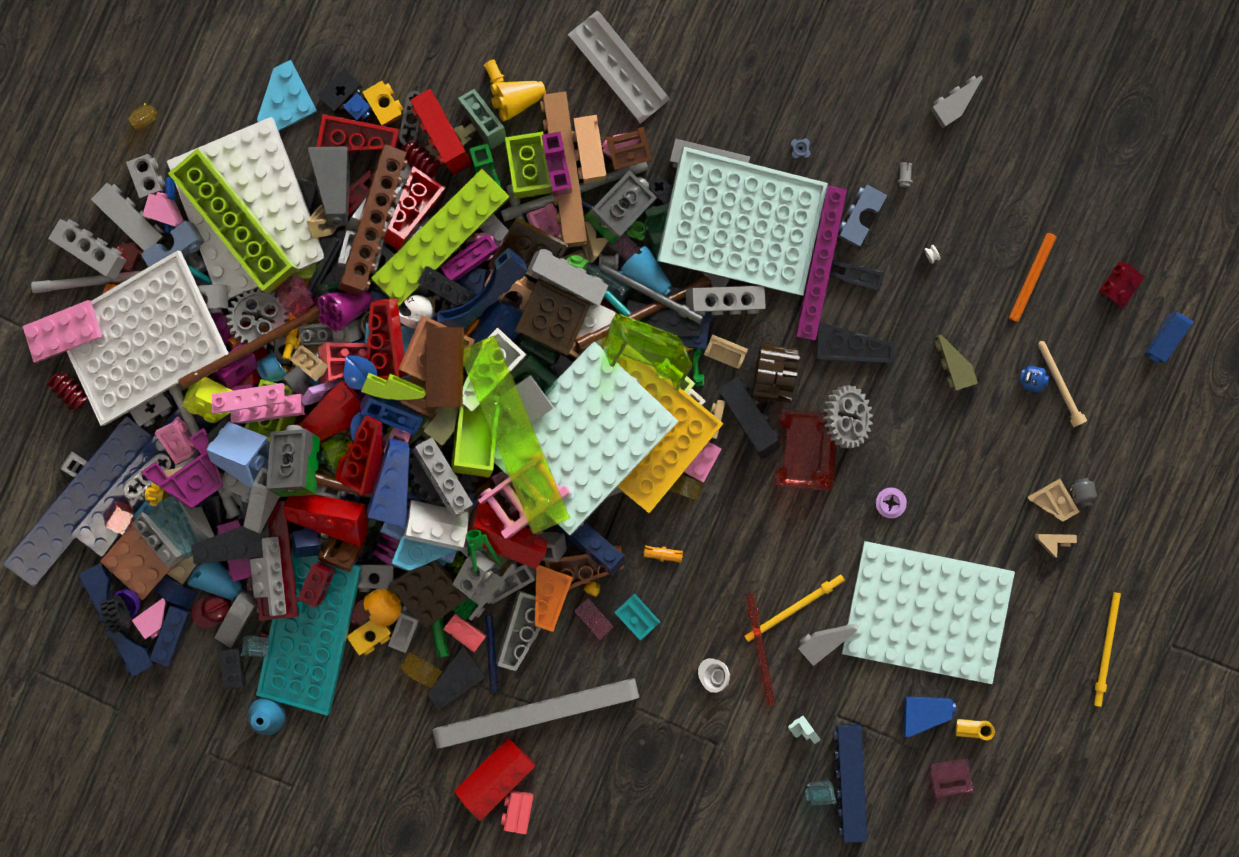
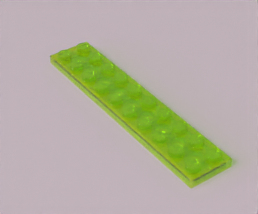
[463,335,571,534]

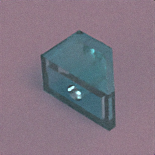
[804,779,836,806]

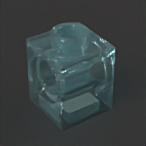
[241,636,269,658]

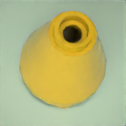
[491,81,546,122]

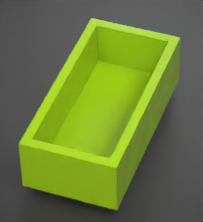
[451,395,500,477]

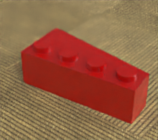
[410,89,473,175]
[316,114,400,152]
[383,166,445,251]
[283,495,369,547]
[465,501,548,569]

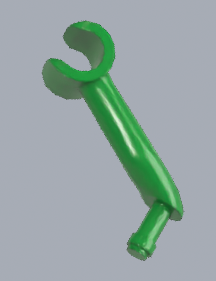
[692,349,704,386]

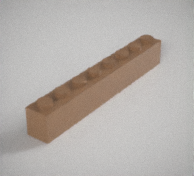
[540,92,587,248]

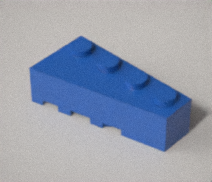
[367,438,409,527]

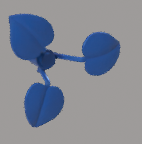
[343,355,412,441]

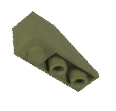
[934,335,978,391]
[422,407,458,450]

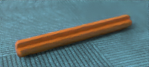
[1009,233,1056,322]

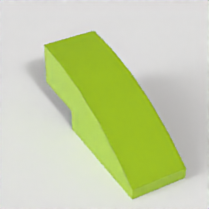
[361,373,426,400]

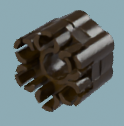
[752,343,800,403]

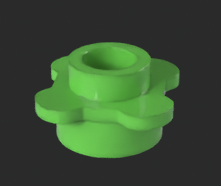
[626,221,646,241]

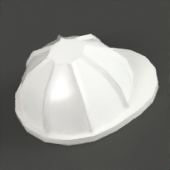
[698,659,731,693]

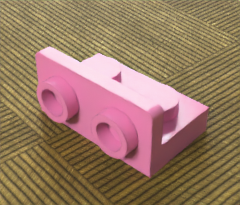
[155,416,196,464]
[684,442,721,482]

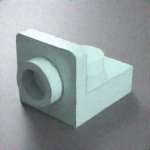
[788,716,821,744]

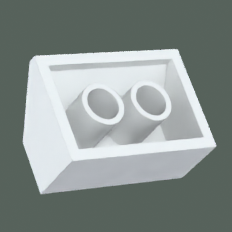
[403,500,468,551]

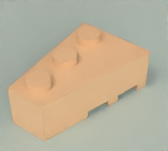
[572,115,607,184]

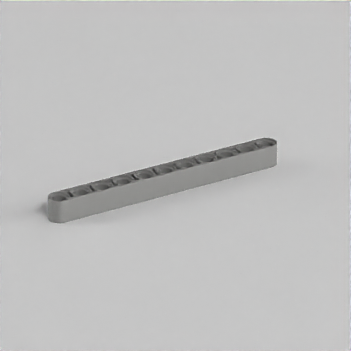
[432,678,639,749]

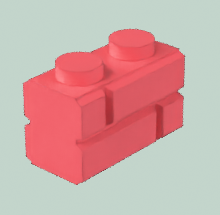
[444,613,487,652]
[501,790,534,834]

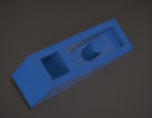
[360,394,423,435]

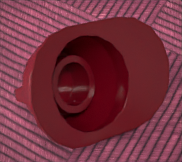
[191,593,235,628]

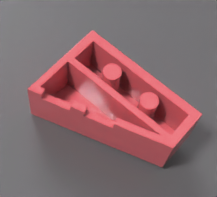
[318,342,368,384]

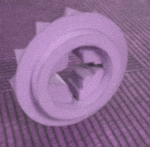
[876,488,907,518]

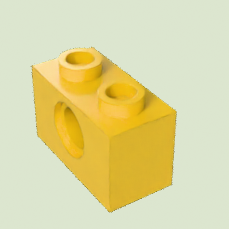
[363,81,404,127]
[347,620,392,656]

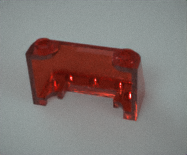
[775,409,837,490]

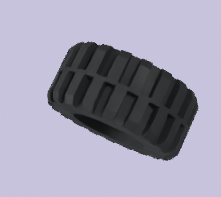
[408,434,479,507]

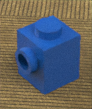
[343,93,373,122]

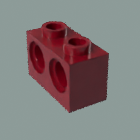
[297,562,336,608]

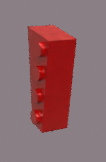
[365,298,407,380]

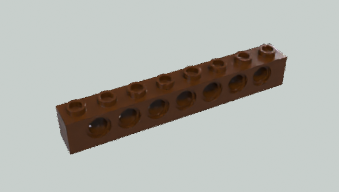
[338,144,408,297]

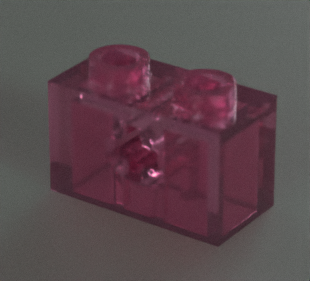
[274,274,314,318]

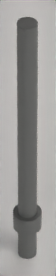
[599,263,703,324]

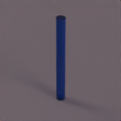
[485,615,498,692]

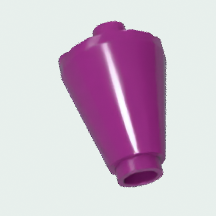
[318,291,373,332]

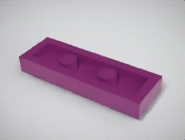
[440,233,498,282]

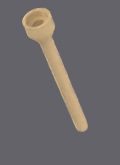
[1038,341,1087,427]

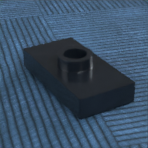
[202,495,225,535]

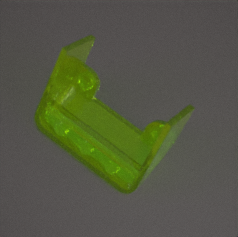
[604,314,693,390]

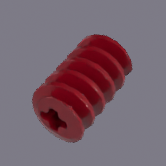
[400,140,440,178]
[46,371,88,413]

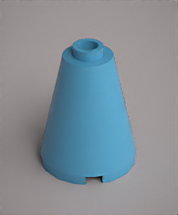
[619,246,672,297]
[187,561,243,600]
[247,697,286,735]

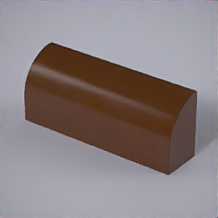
[426,327,464,407]

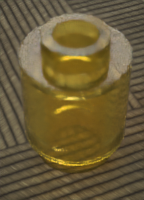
[128,103,158,130]

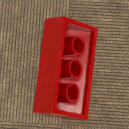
[454,737,535,821]

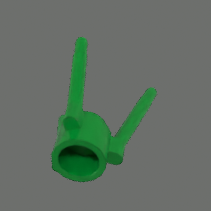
[466,530,501,572]

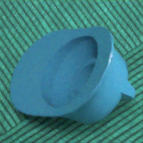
[257,349,287,386]

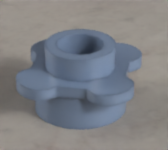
[791,138,811,158]

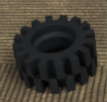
[100,595,132,633]

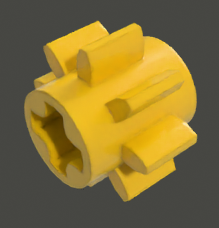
[145,483,169,507]

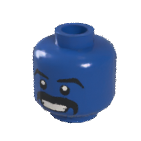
[1020,366,1049,392]

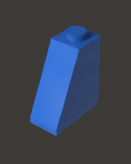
[1145,312,1194,364]
[903,696,956,737]

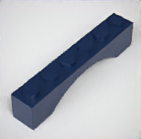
[431,248,527,330]
[79,563,157,676]

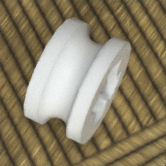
[924,245,941,264]

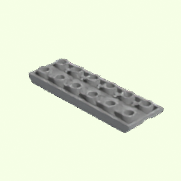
[568,11,670,124]

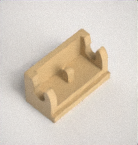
[306,205,339,238]
[704,334,748,369]

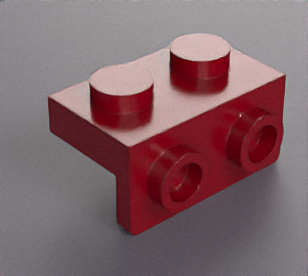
[1099,261,1145,308]

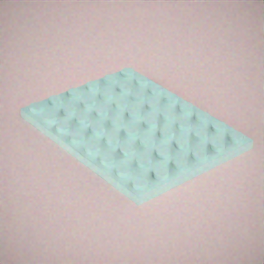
[657,147,828,296]
[494,341,679,536]
[841,541,1015,684]

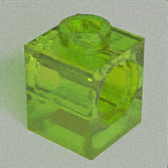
[321,436,347,469]

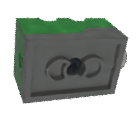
[584,170,657,244]
[266,425,320,497]

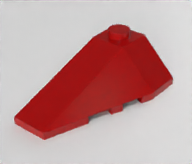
[298,381,362,441]

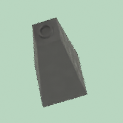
[308,147,351,226]

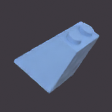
[207,421,269,488]

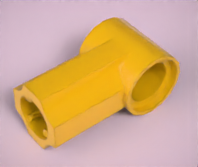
[956,719,995,740]

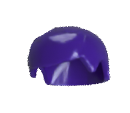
[113,589,140,618]

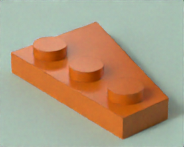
[535,565,573,632]

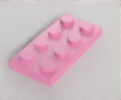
[23,300,102,363]

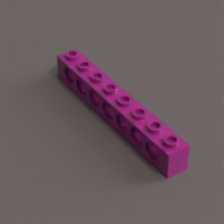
[795,186,847,341]

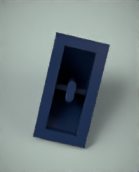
[155,574,198,609]

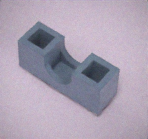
[838,185,887,248]
[141,221,205,267]

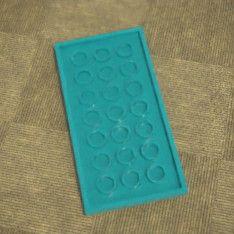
[256,548,362,716]

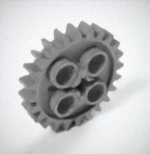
[226,287,290,349]
[823,386,873,448]

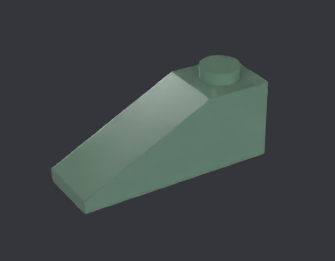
[458,89,506,149]

